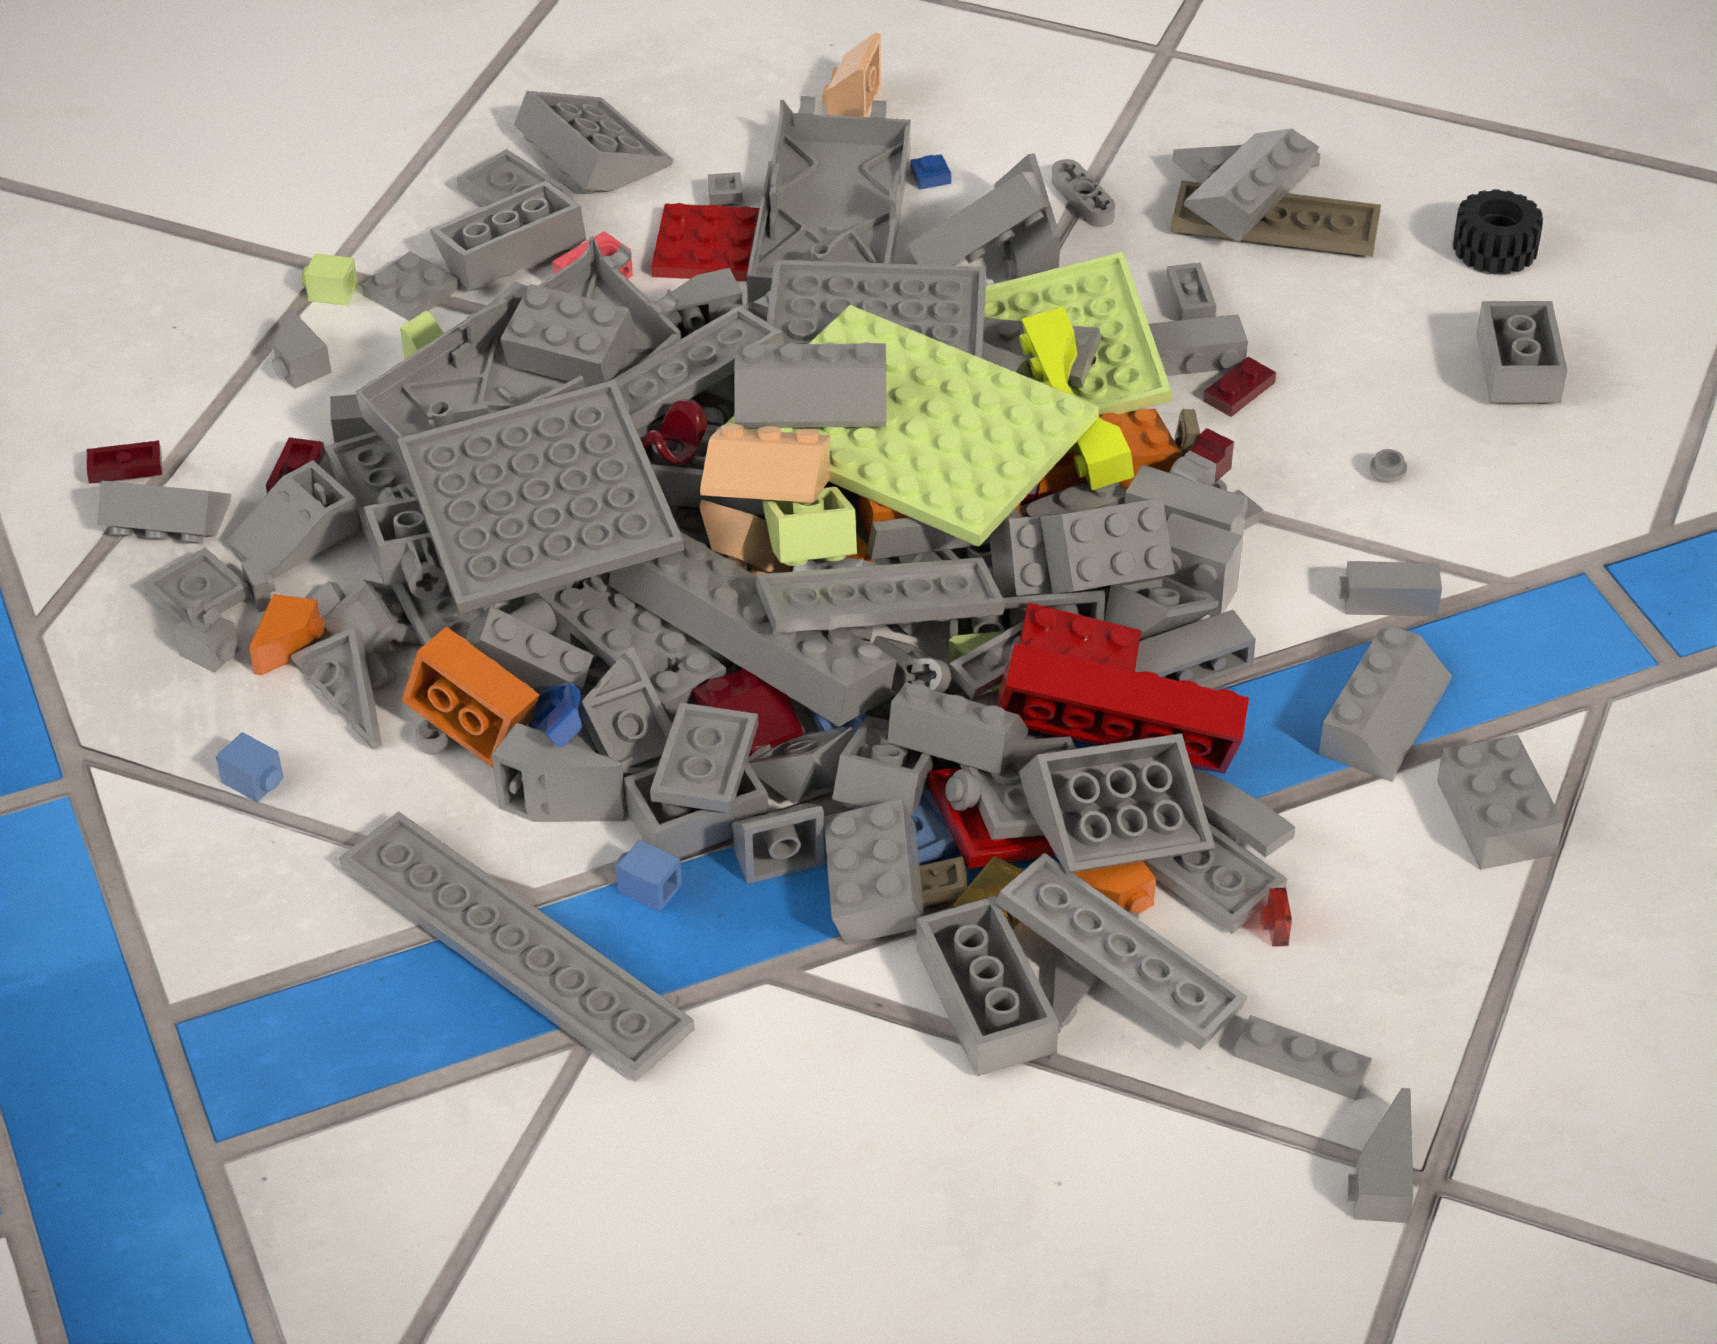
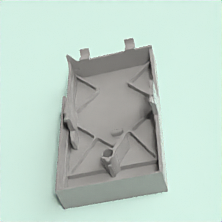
[747,96,911,303]
[356,236,681,460]

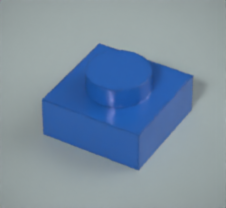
[910,154,951,189]

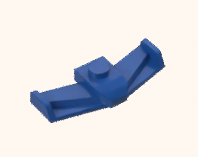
[527,681,582,747]

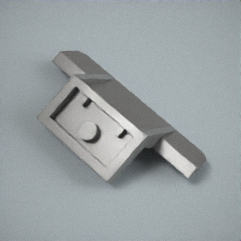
[311,580,422,691]

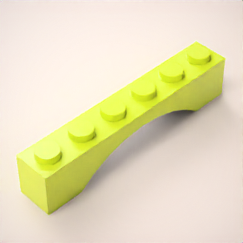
[1019,306,1134,490]

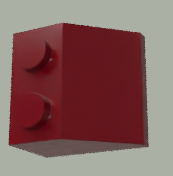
[692,668,804,757]

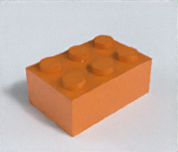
[402,626,540,769]

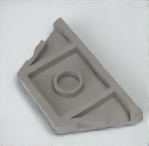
[577,646,672,778]

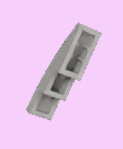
[1192,767,1295,858]

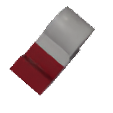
[1170,428,1234,486]

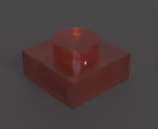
[1260,887,1292,947]

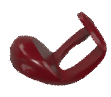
[640,400,707,464]

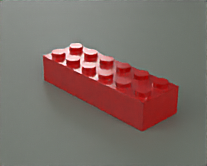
[996,644,1249,774]

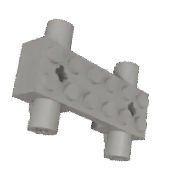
[363,484,446,598]
[509,572,735,724]

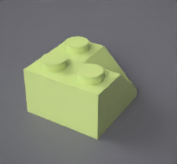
[762,487,857,566]

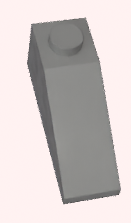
[1346,1088,1413,1223]

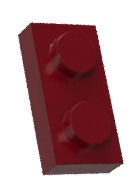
[1203,357,1276,417]
[265,437,325,493]
[86,440,163,484]

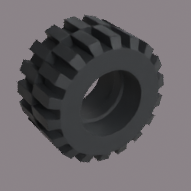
[1453,189,1544,274]

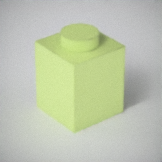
[302,253,358,306]

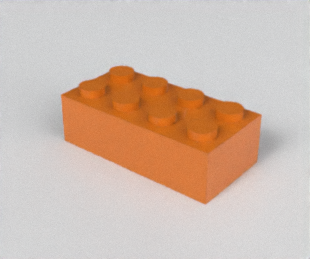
[1034,409,1181,500]

